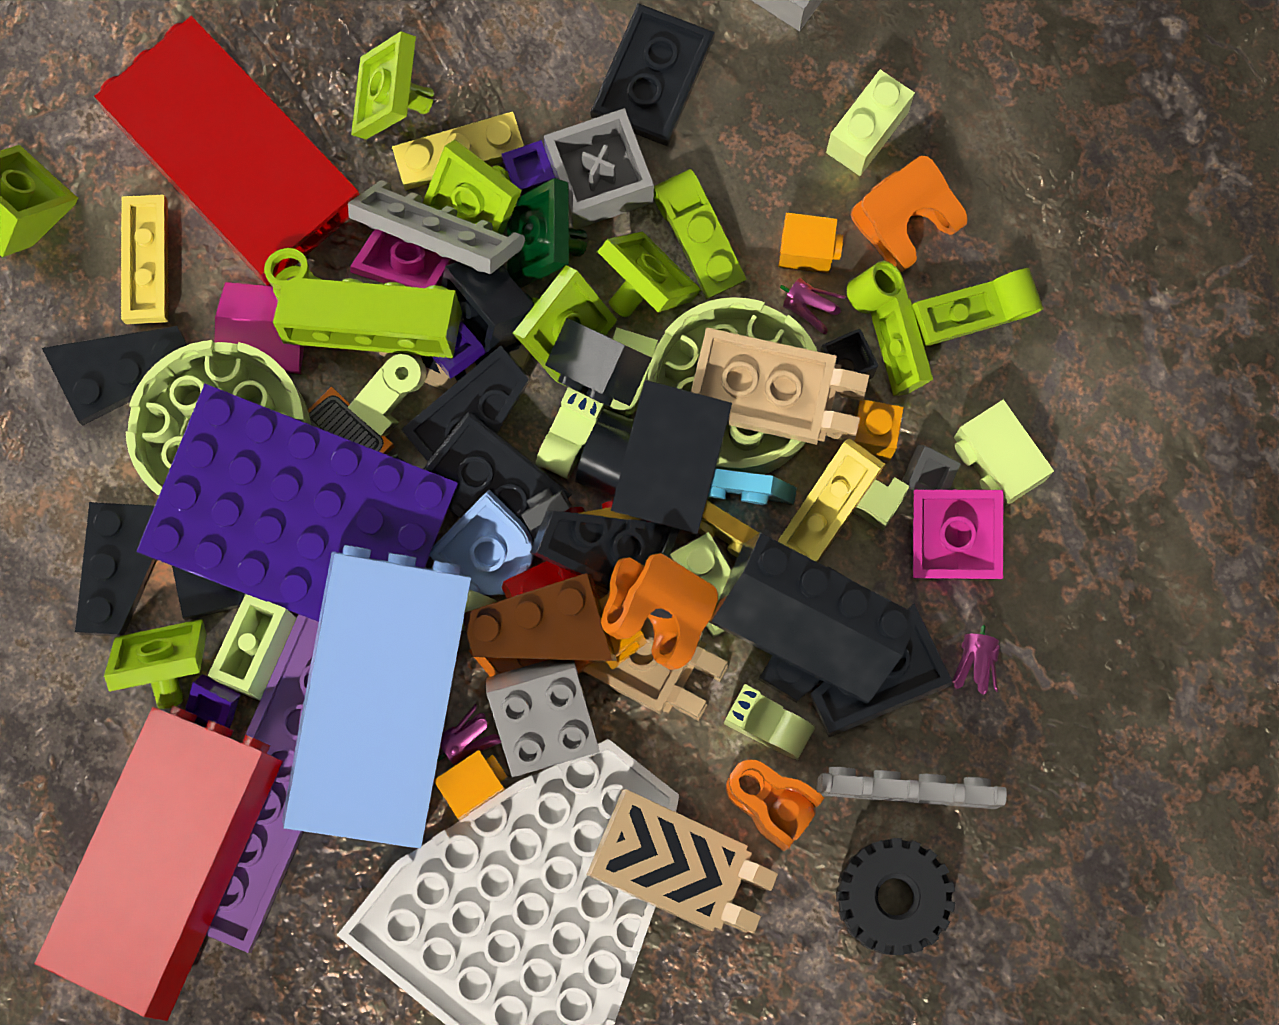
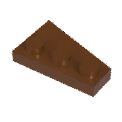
[463,573,617,661]

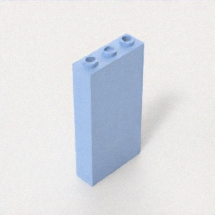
[282,545,471,849]

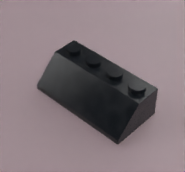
[709,533,919,703]

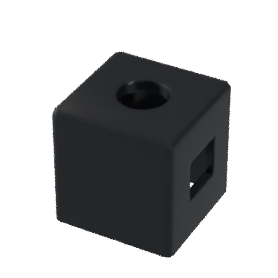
[820,329,878,380]

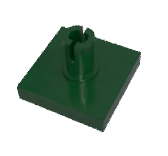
[507,178,587,288]

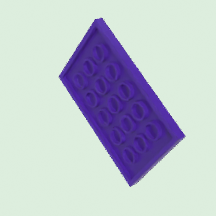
[136,383,458,622]

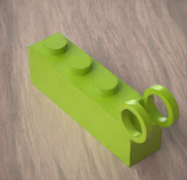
[264,248,462,358]

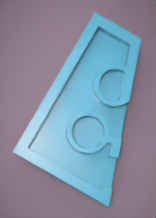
[708,469,797,505]

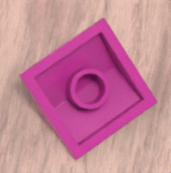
[350,229,457,288]
[214,282,304,374]
[913,490,1003,579]

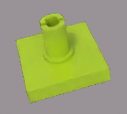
[351,31,434,140]
[422,139,522,235]
[597,231,702,317]
[513,265,617,386]
[104,619,207,709]

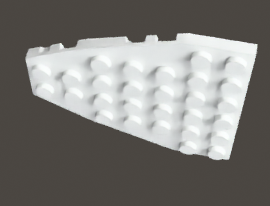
[337,739,679,1025]

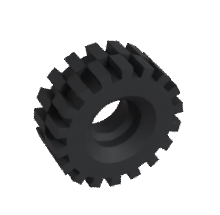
[836,838,955,955]

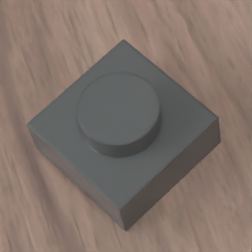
[902,445,961,491]
[521,488,572,530]

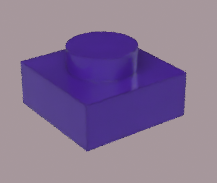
[502,140,556,196]
[431,320,485,379]
[185,674,241,728]

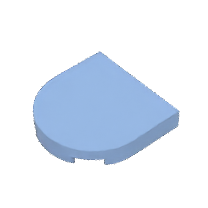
[429,490,534,595]

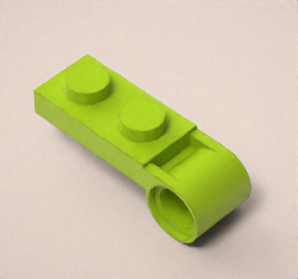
[654,169,747,300]
[847,261,933,396]
[912,268,1044,347]

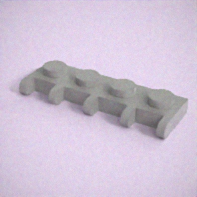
[348,180,525,274]
[817,767,1007,809]

